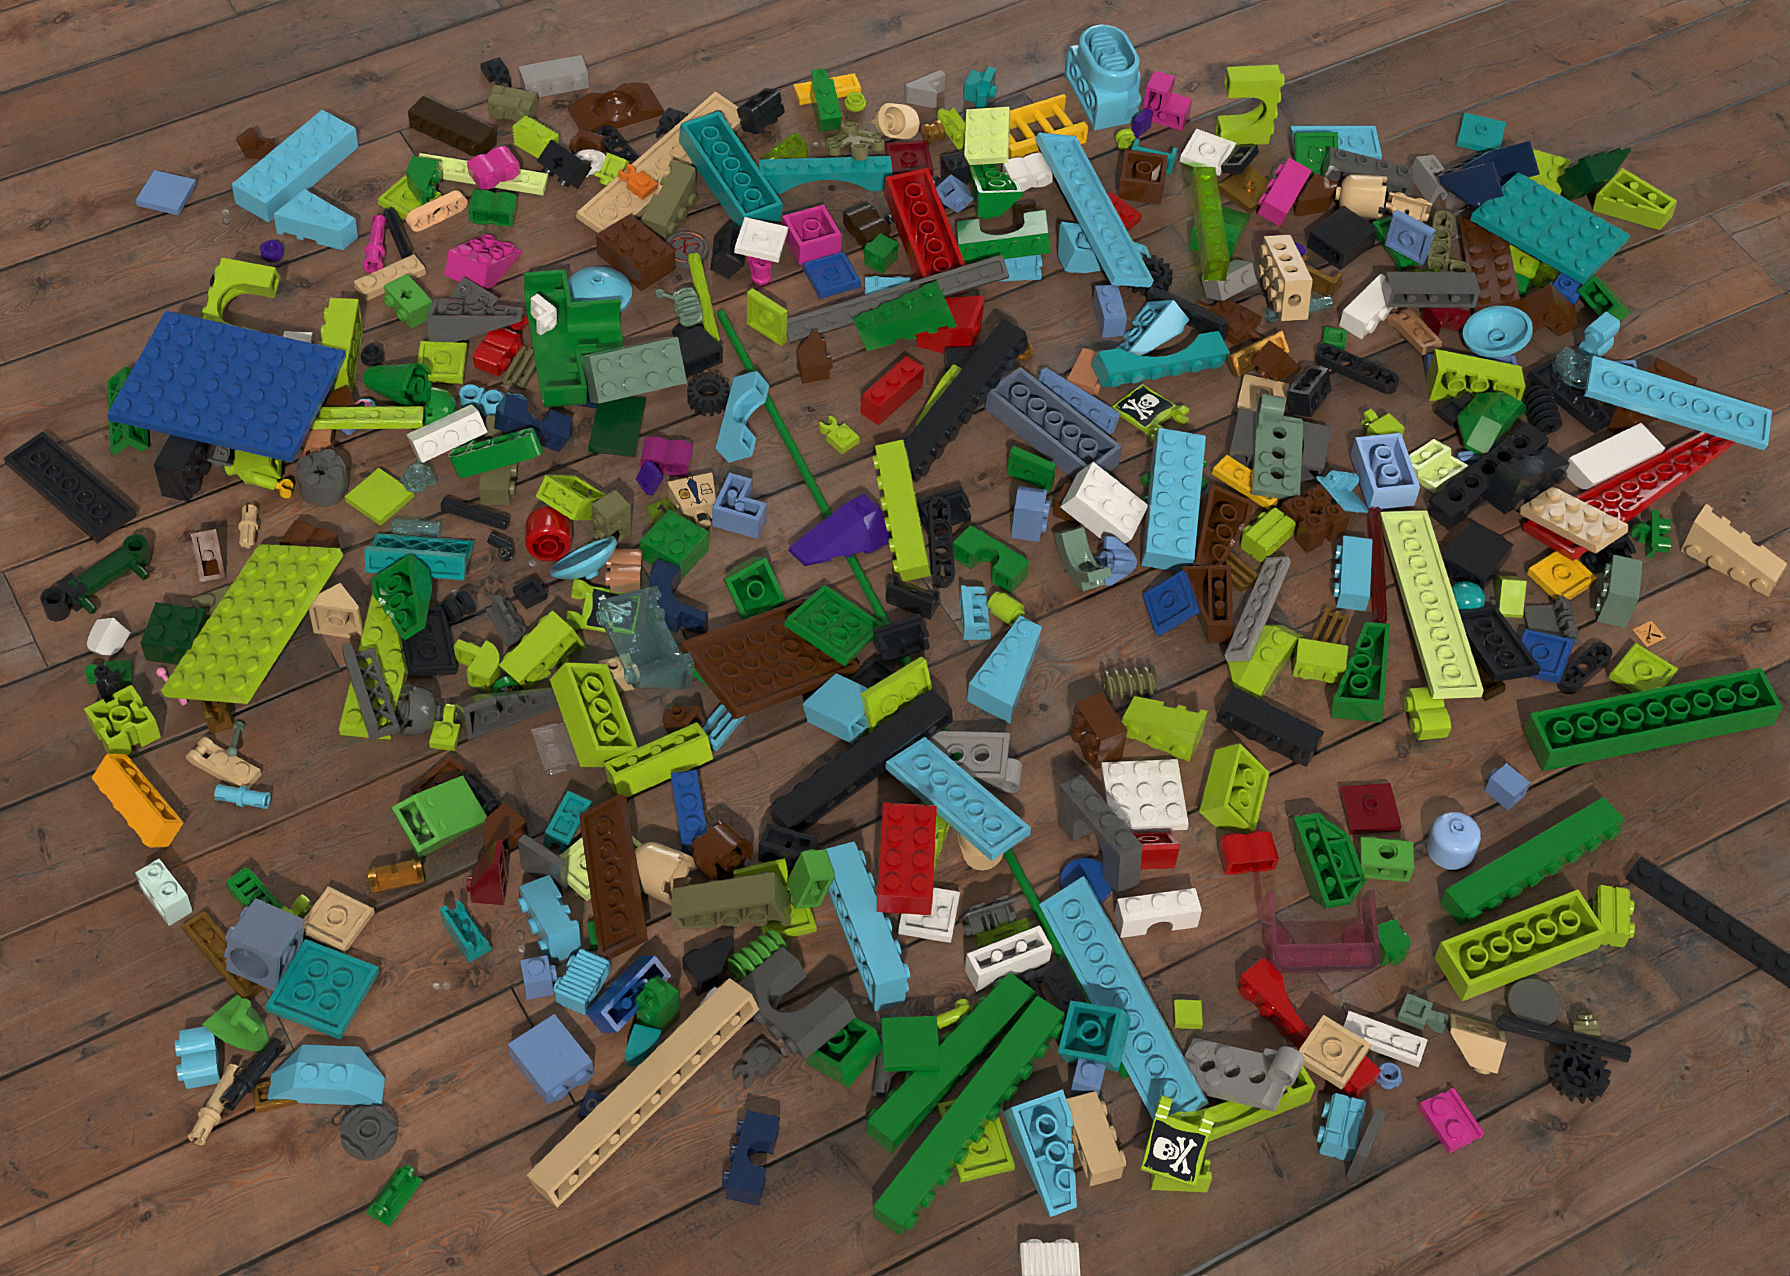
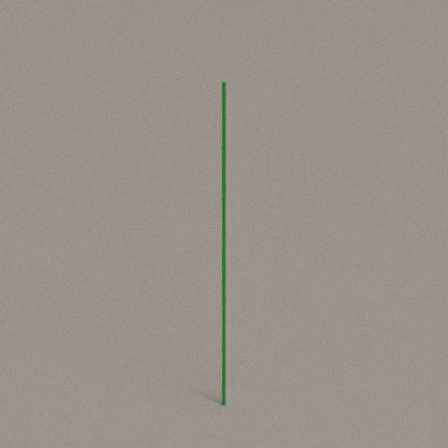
[716,310,1130,1079]

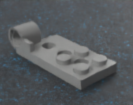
[929,731,1022,793]
[1184,1038,1305,1112]

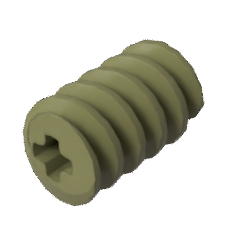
[1102,665,1157,701]

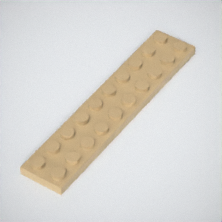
[576,91,741,233]

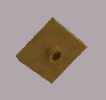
[1218,165,1270,214]

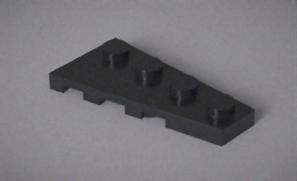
[1527,356,1612,434]

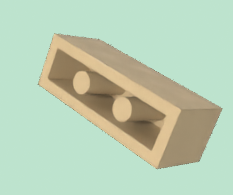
[1066,1091,1126,1187]

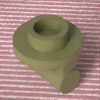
[1571,1013,1601,1038]

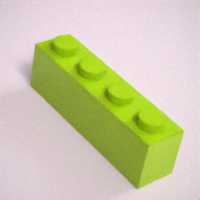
[603,722,713,798]

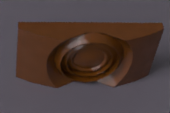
[568,82,665,134]

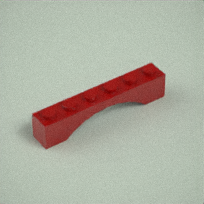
[1237,957,1381,1099]

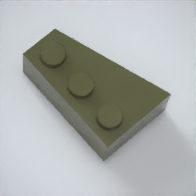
[641,159,698,242]

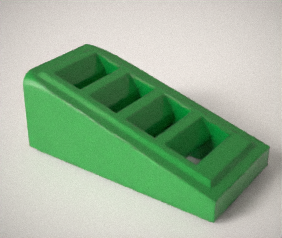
[226,867,283,909]

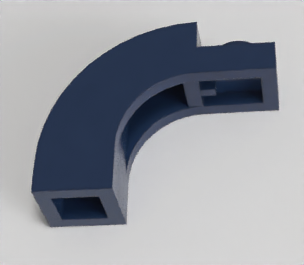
[649,559,708,634]

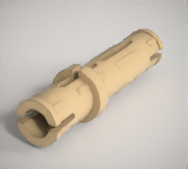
[188,1064,244,1145]

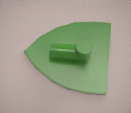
[202,994,269,1051]

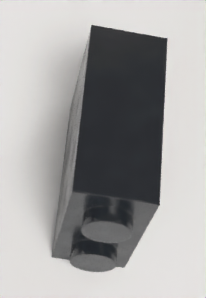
[1307,206,1378,270]
[1443,521,1514,591]

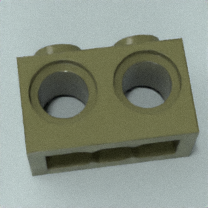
[591,490,632,544]

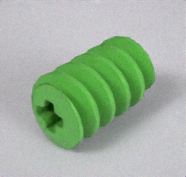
[727,929,788,981]

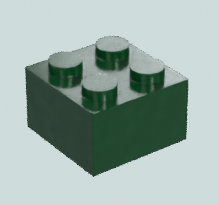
[140,602,208,665]

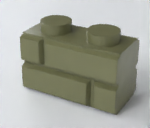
[488,85,538,122]

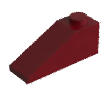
[466,840,508,905]

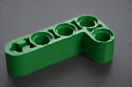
[448,428,543,478]

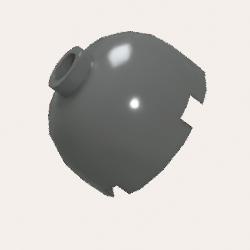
[396,684,440,736]

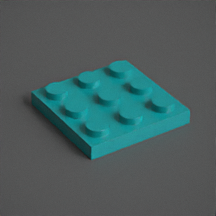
[265,939,380,1040]

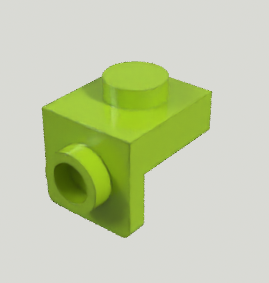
[594,153,629,186]

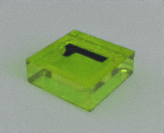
[646,498,679,525]

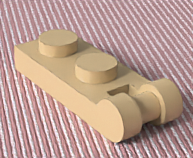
[186,736,262,789]

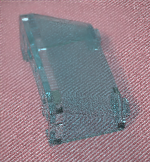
[596,585,695,690]

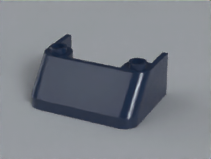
[1438,141,1540,207]

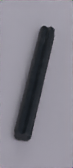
[1496,1013,1632,1063]

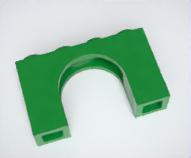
[957,210,1051,264]

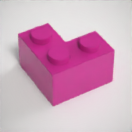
[1143,70,1192,131]

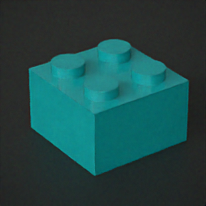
[1058,1000,1131,1072]

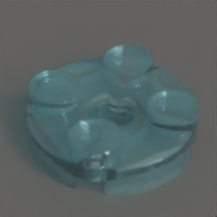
[1552,348,1592,388]

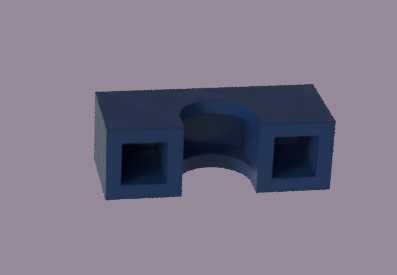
[494,393,571,452]
[722,1110,780,1206]

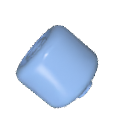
[1427,812,1481,870]

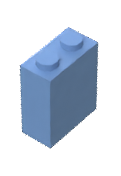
[508,1014,594,1105]

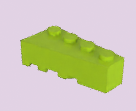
[1426,349,1525,401]

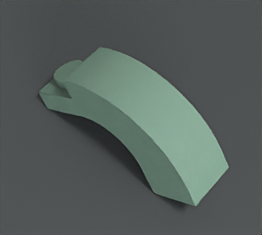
[1054,527,1112,591]

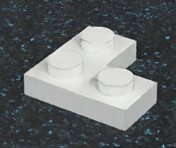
[898,888,960,943]

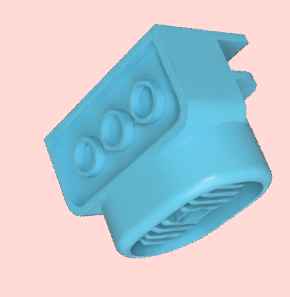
[1064,25,1141,130]

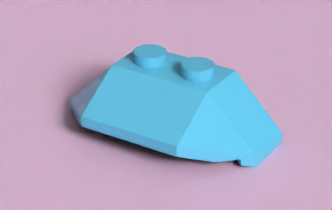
[268,1045,385,1106]

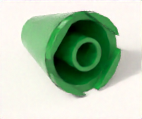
[363,362,432,407]

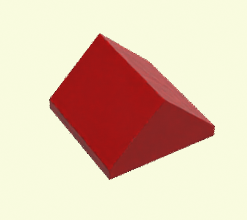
[1133,832,1180,870]

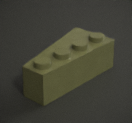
[671,872,791,929]

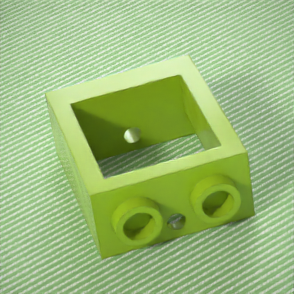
[536,475,606,520]

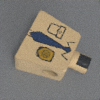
[667,472,716,529]

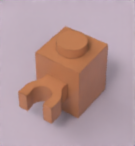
[301,429,335,456]

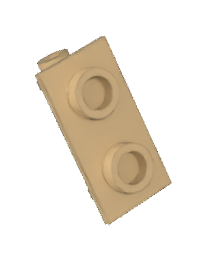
[1385,192,1432,222]

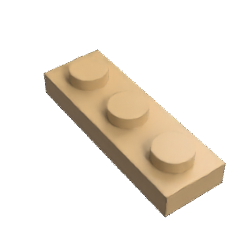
[354,254,426,301]

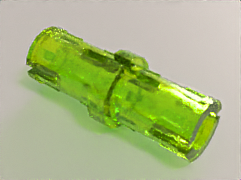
[976,917,1032,948]

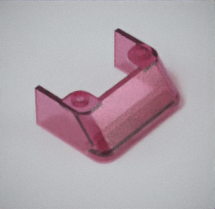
[1260,890,1381,973]

